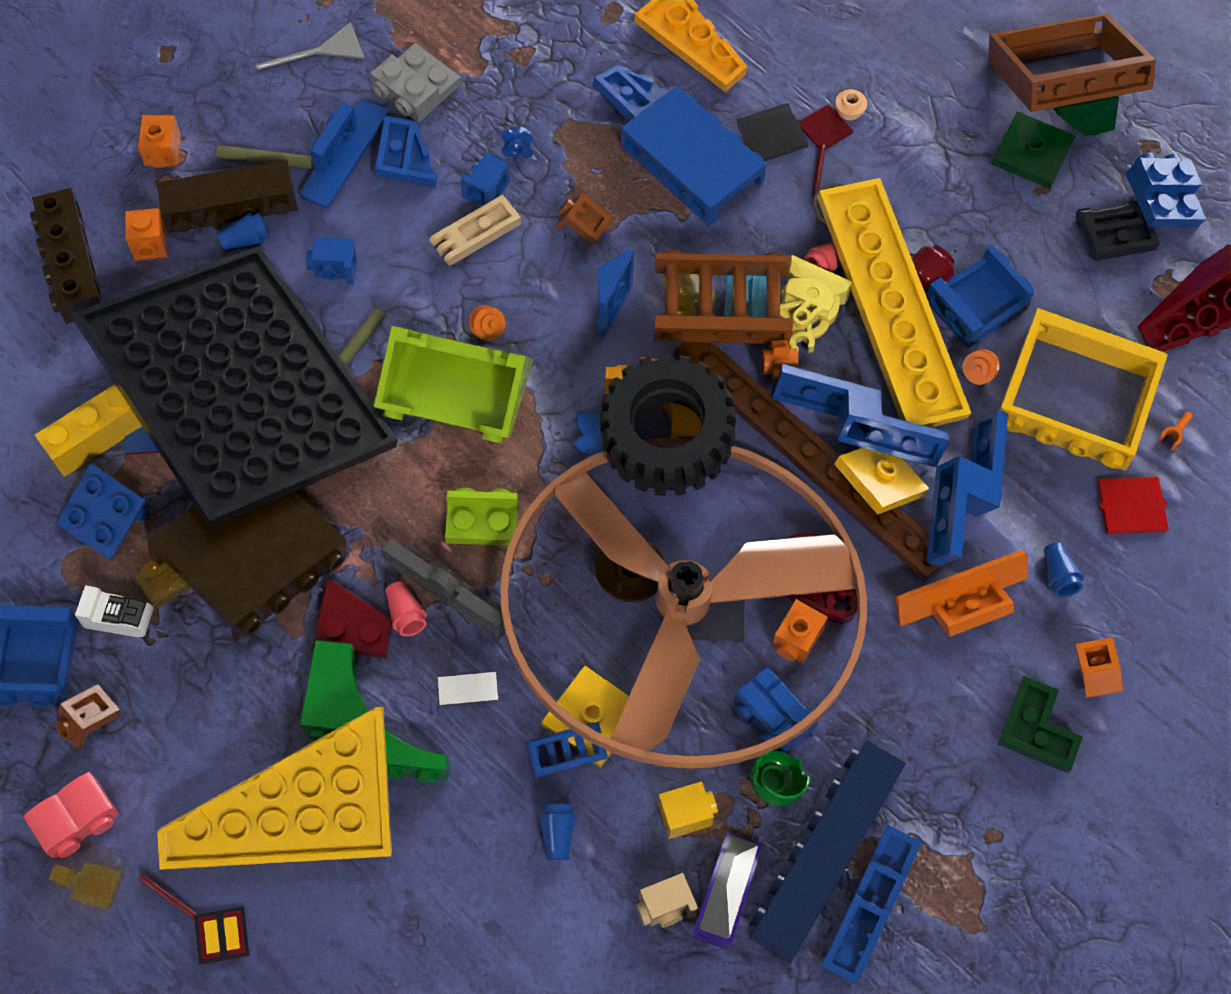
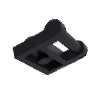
[1076,199,1160,261]

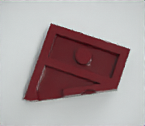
[313,580,393,659]

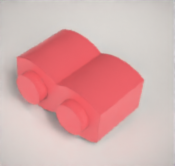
[23,772,119,859]

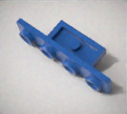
[300,99,389,209]

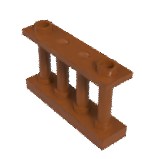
[654,250,793,344]

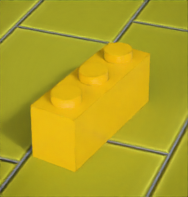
[35,384,142,477]

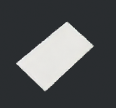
[438,672,498,705]

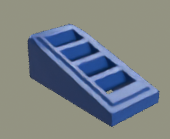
[525,722,608,778]

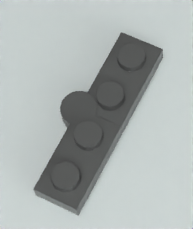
[382,538,505,639]

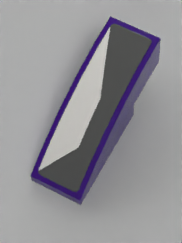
[692,831,763,950]

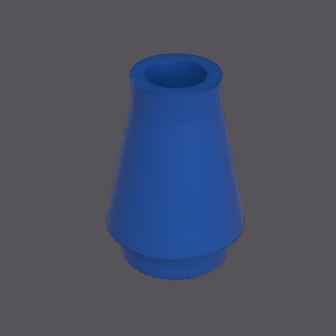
[218,213,270,251]
[1044,542,1084,597]
[539,804,577,860]

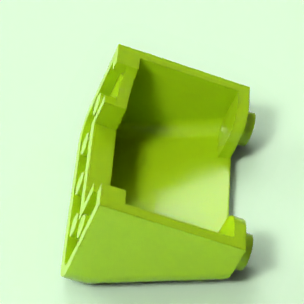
[374,326,533,443]

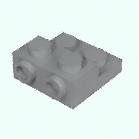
[370,43,461,123]

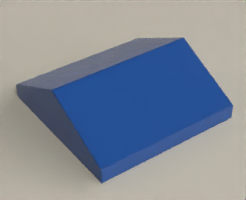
[598,249,634,338]

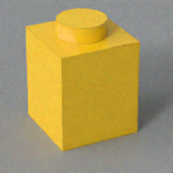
[657,781,718,839]

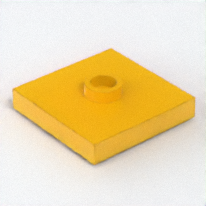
[834,448,929,514]
[541,666,629,768]

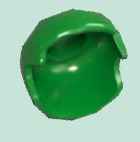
[750,750,811,807]

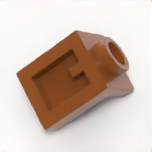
[555,193,613,245]
[56,684,120,749]

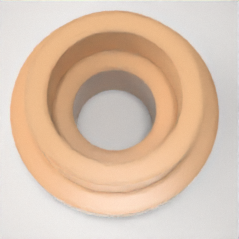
[835,89,867,120]

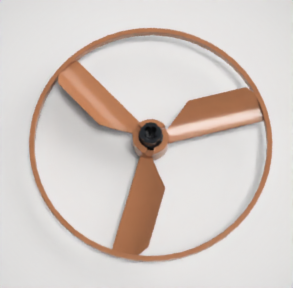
[500,437,867,769]

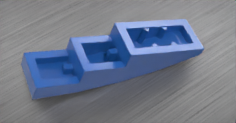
[822,824,922,984]

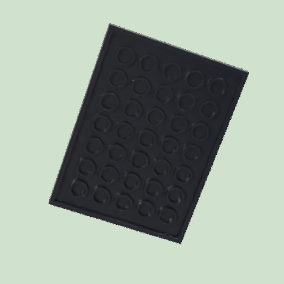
[74,246,398,529]

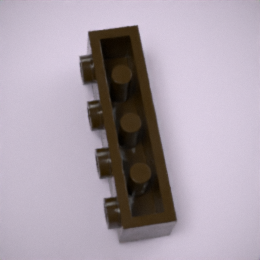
[30,188,103,324]

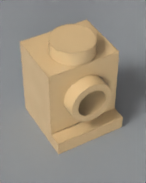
[635,873,698,928]

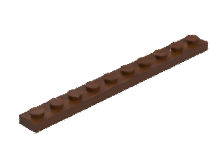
[673,342,942,582]

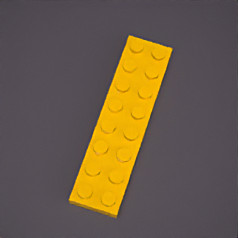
[816,178,972,428]

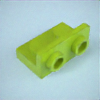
[445,488,519,545]

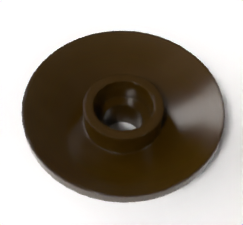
[595,540,666,602]

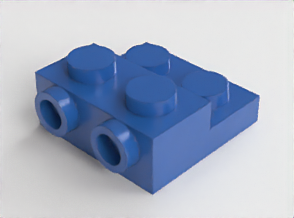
[1125,153,1206,227]

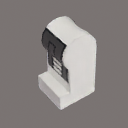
[75,585,154,637]

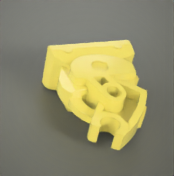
[780,255,852,353]

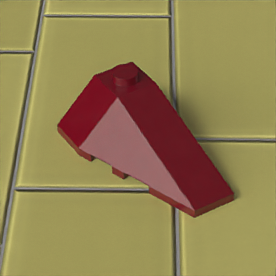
[1137,244,1231,352]

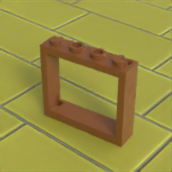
[988,13,1156,112]

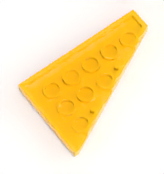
[157,707,392,869]

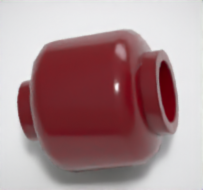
[911,245,955,293]

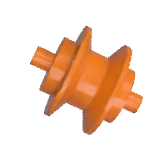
[468,305,506,341]
[963,349,1000,385]

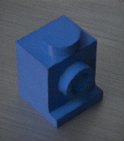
[461,153,510,206]
[306,237,358,285]

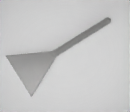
[255,22,364,70]

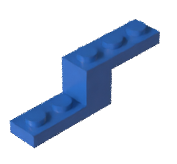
[772,364,949,467]
[927,409,1008,567]

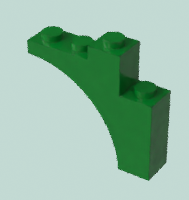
[300,641,450,784]

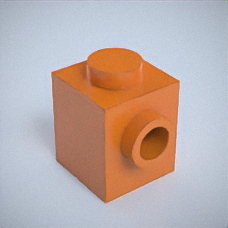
[138,115,181,168]
[125,208,168,261]
[772,599,828,664]
[1076,637,1123,698]

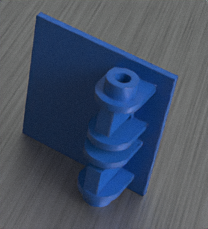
[57,463,150,560]

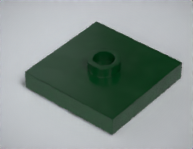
[991,111,1076,189]

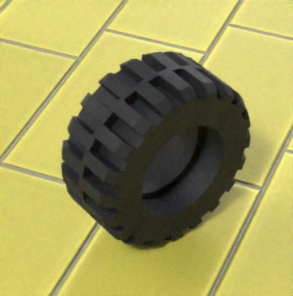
[599,354,736,496]

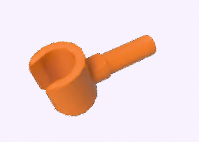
[1158,411,1193,451]

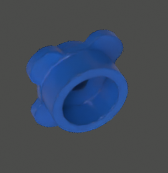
[501,126,534,158]

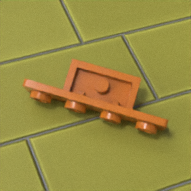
[895,550,1028,637]

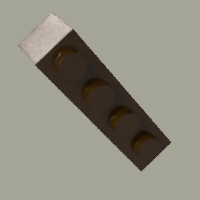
[157,160,298,233]

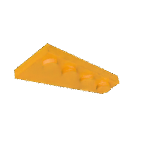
[634,0,747,93]

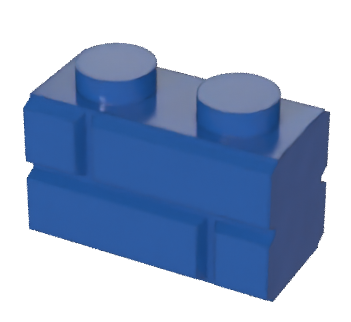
[733,667,818,754]

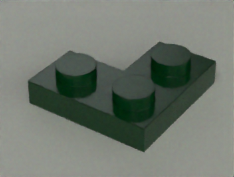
[998,676,1083,773]

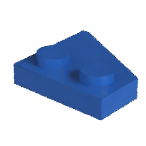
[593,64,674,121]
[374,116,438,187]

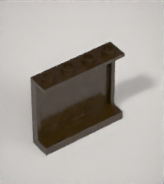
[147,492,346,642]

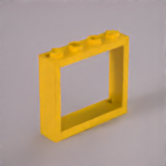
[999,308,1168,471]

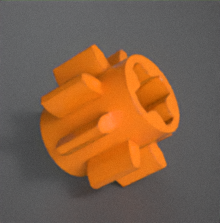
[762,340,799,383]

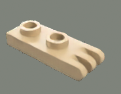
[429,195,521,266]

